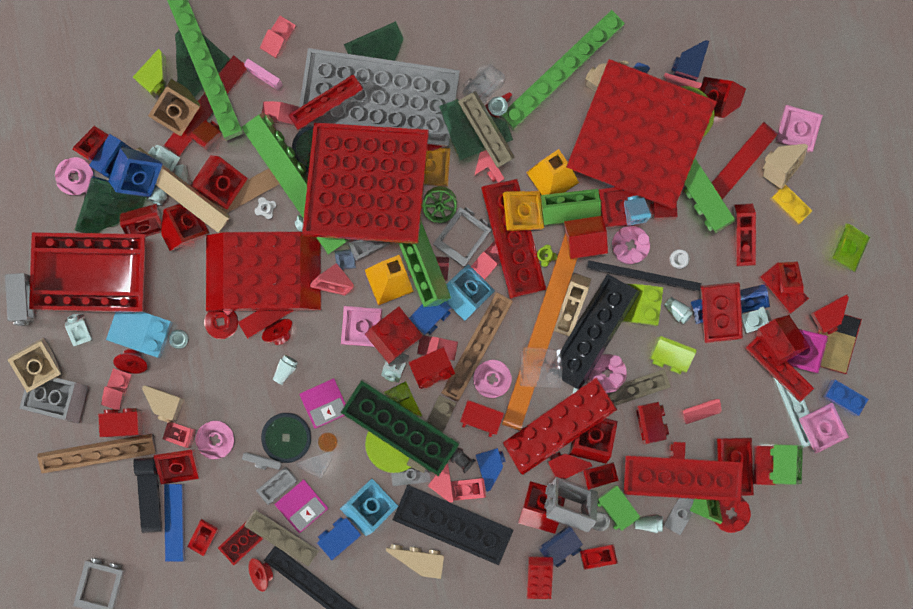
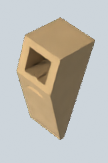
[386,544,444,579]

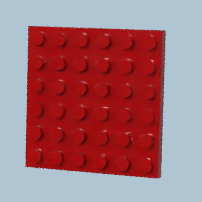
[566,59,717,210]
[302,123,429,244]

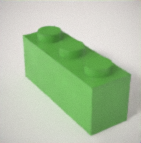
[541,189,601,225]

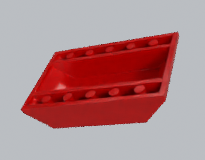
[29,232,146,312]
[206,232,321,312]

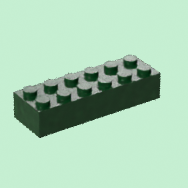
[340,379,460,477]

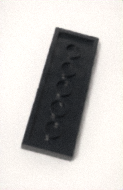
[548,274,640,390]
[393,484,514,566]

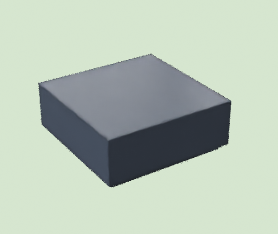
[335,249,356,270]

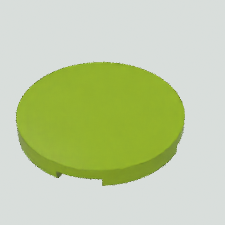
[365,431,411,473]

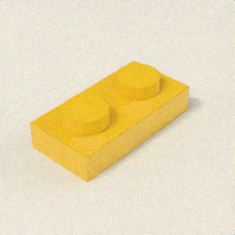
[771,185,813,225]

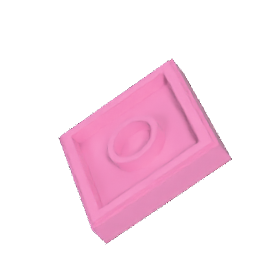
[244,59,283,90]
[776,105,823,152]
[341,306,382,347]
[799,402,849,454]

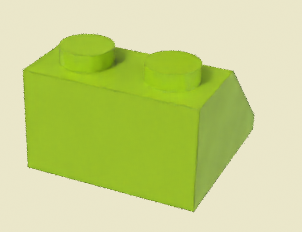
[133,49,167,98]
[622,283,663,327]
[649,336,697,375]

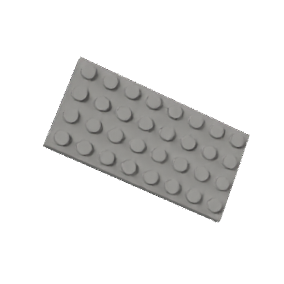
[299,48,460,147]

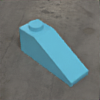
[624,196,651,226]

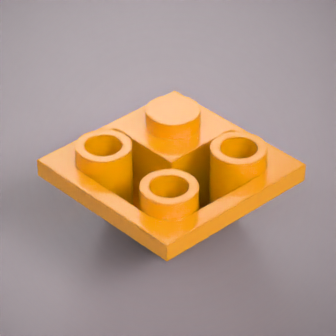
[526,149,579,195]
[365,255,414,306]

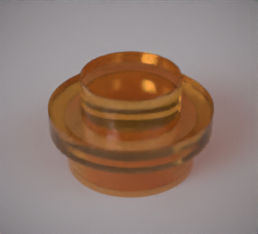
[318,433,337,452]

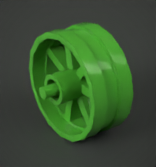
[422,186,457,223]

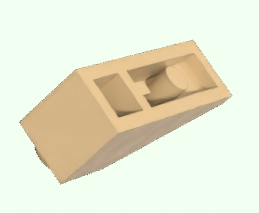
[554,272,591,336]

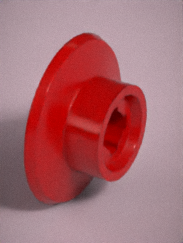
[204,311,238,339]
[262,319,292,345]
[113,349,147,374]
[248,558,273,592]

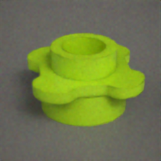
[537,244,558,267]

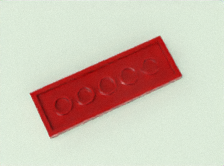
[481,179,547,298]
[503,377,618,475]
[624,456,743,501]

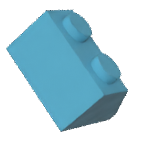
[445,264,495,321]
[340,479,398,536]

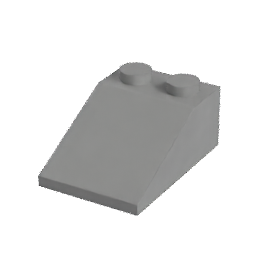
[19,378,88,424]

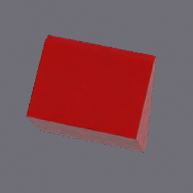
[120,203,162,237]
[564,216,608,259]
[154,449,199,485]

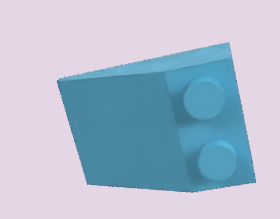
[106,312,173,359]

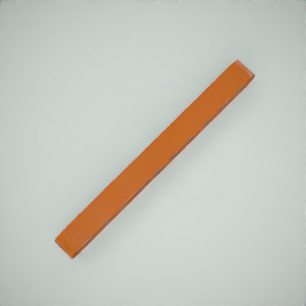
[502,233,577,431]

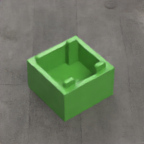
[770,445,803,485]
[597,485,640,531]

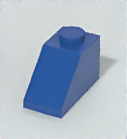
[476,448,506,492]

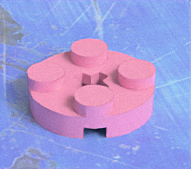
[55,157,94,196]
[611,226,650,265]
[589,354,627,393]
[473,360,512,398]
[195,421,235,459]

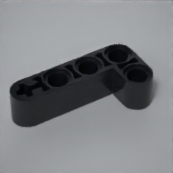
[133,457,162,534]

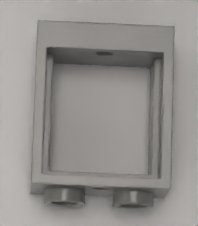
[433,207,491,268]
[5,273,34,326]
[545,477,598,532]
[73,558,125,609]

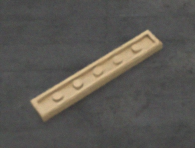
[136,147,230,233]

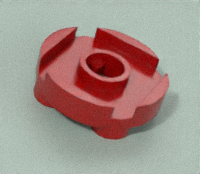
[714,497,751,533]

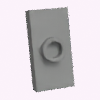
[348,240,391,261]
[242,452,282,470]
[256,466,298,505]
[391,467,431,486]
[663,498,694,535]

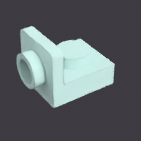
[148,145,180,171]
[742,306,772,334]
[65,314,92,347]
[381,353,409,382]

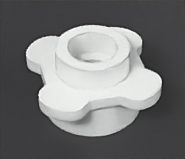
[254,197,276,219]

